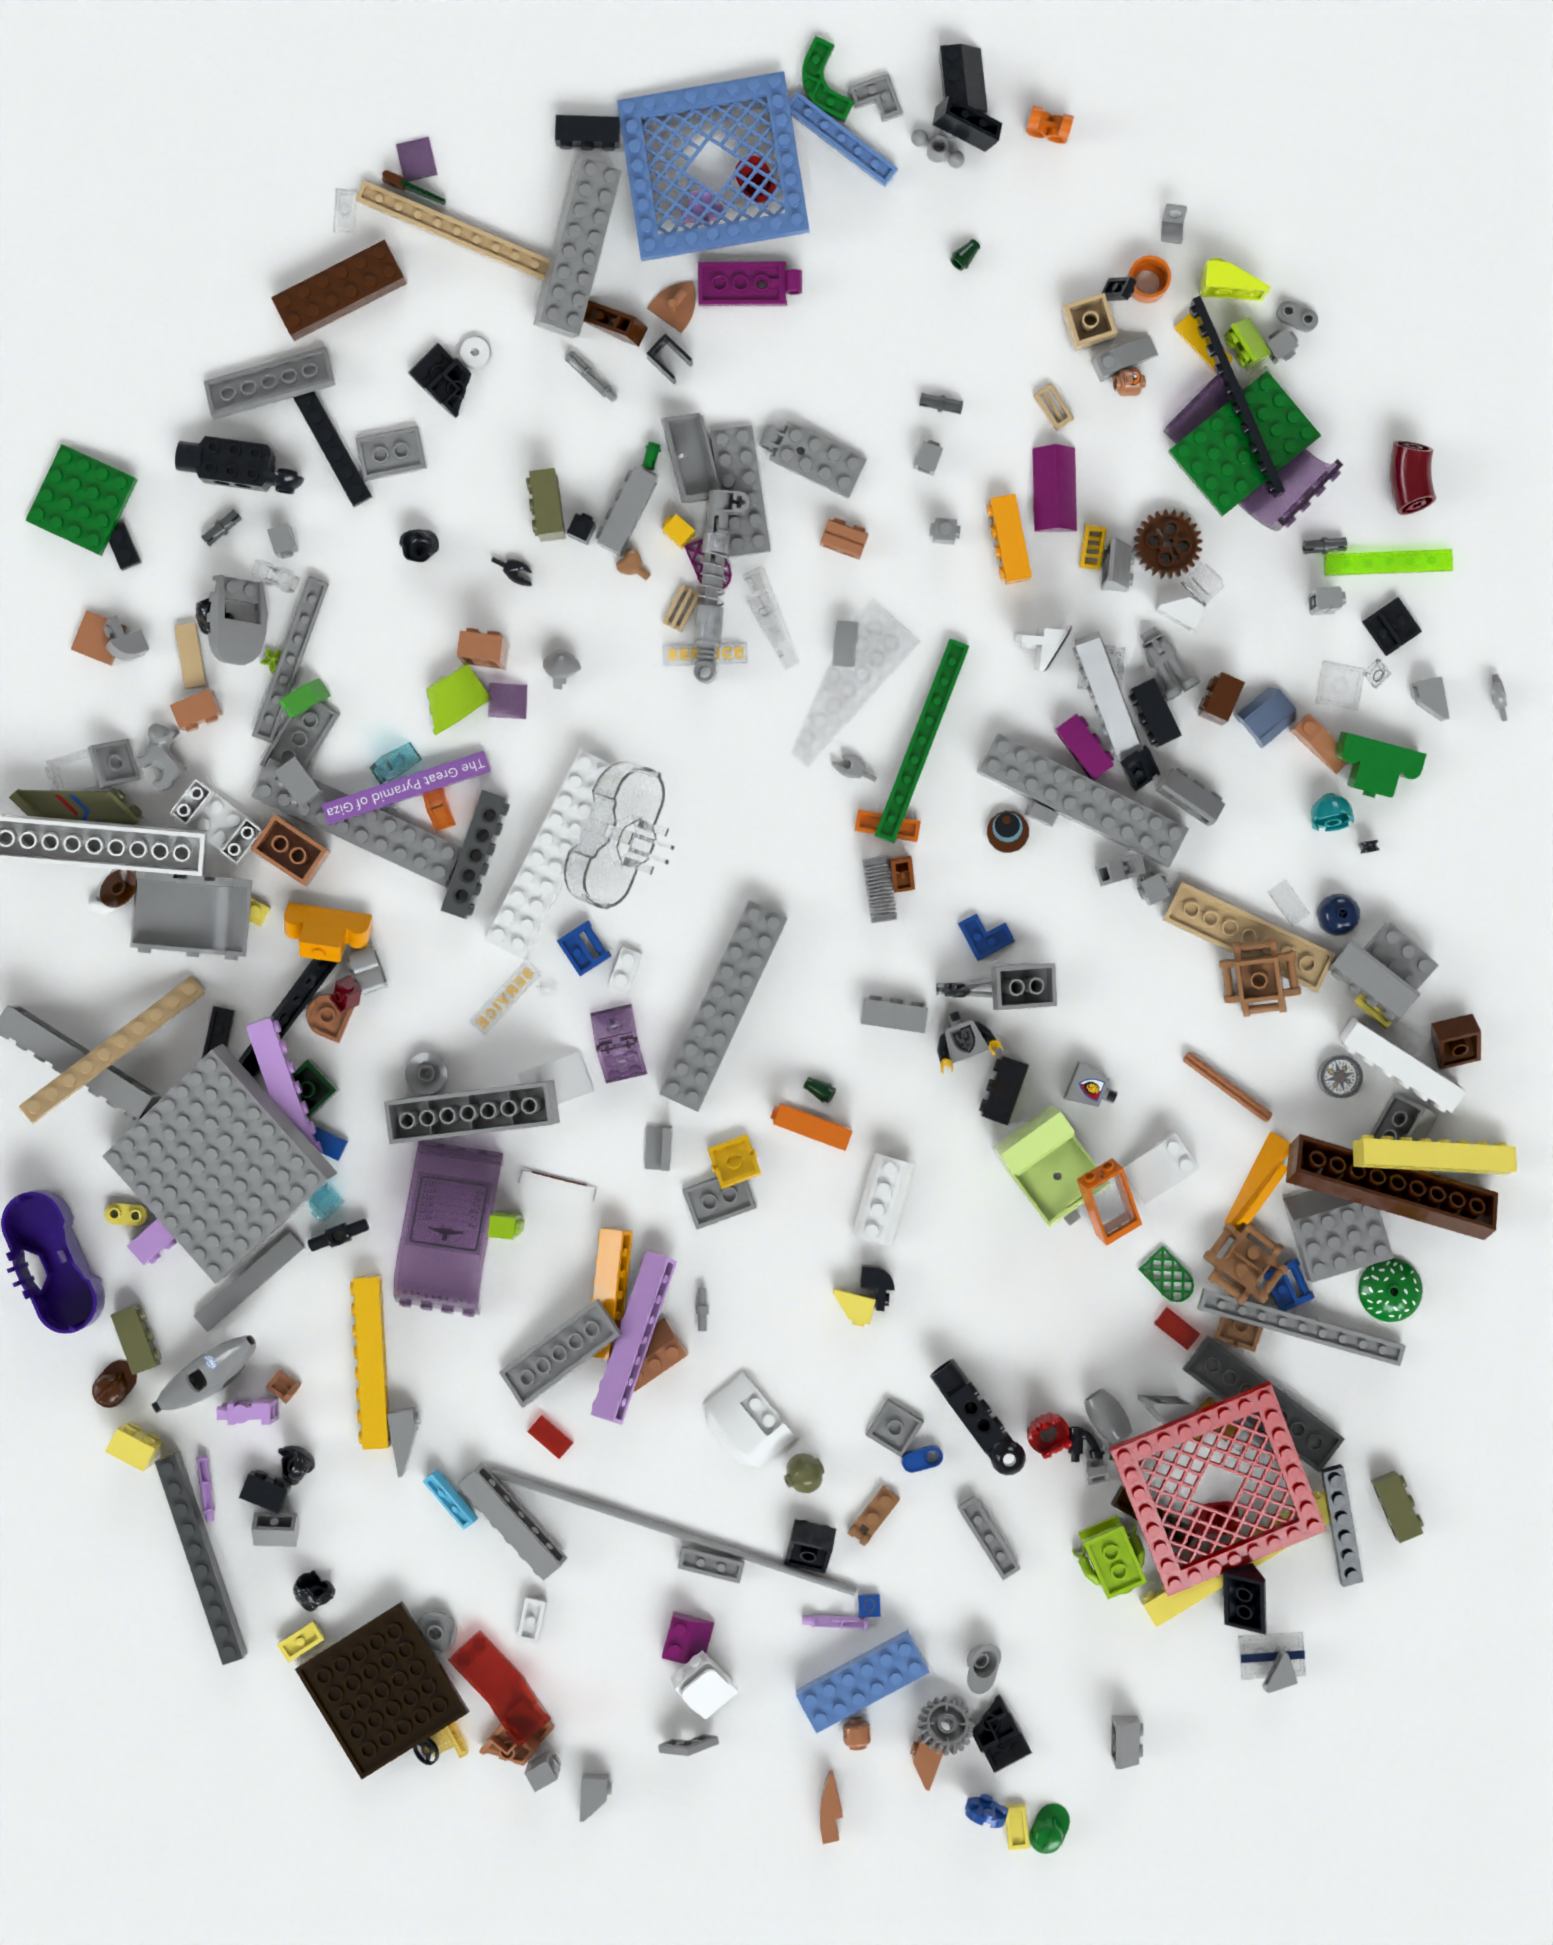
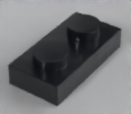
[1102,277,1137,301]
[109,522,142,571]

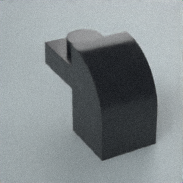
[860,1265,895,1311]

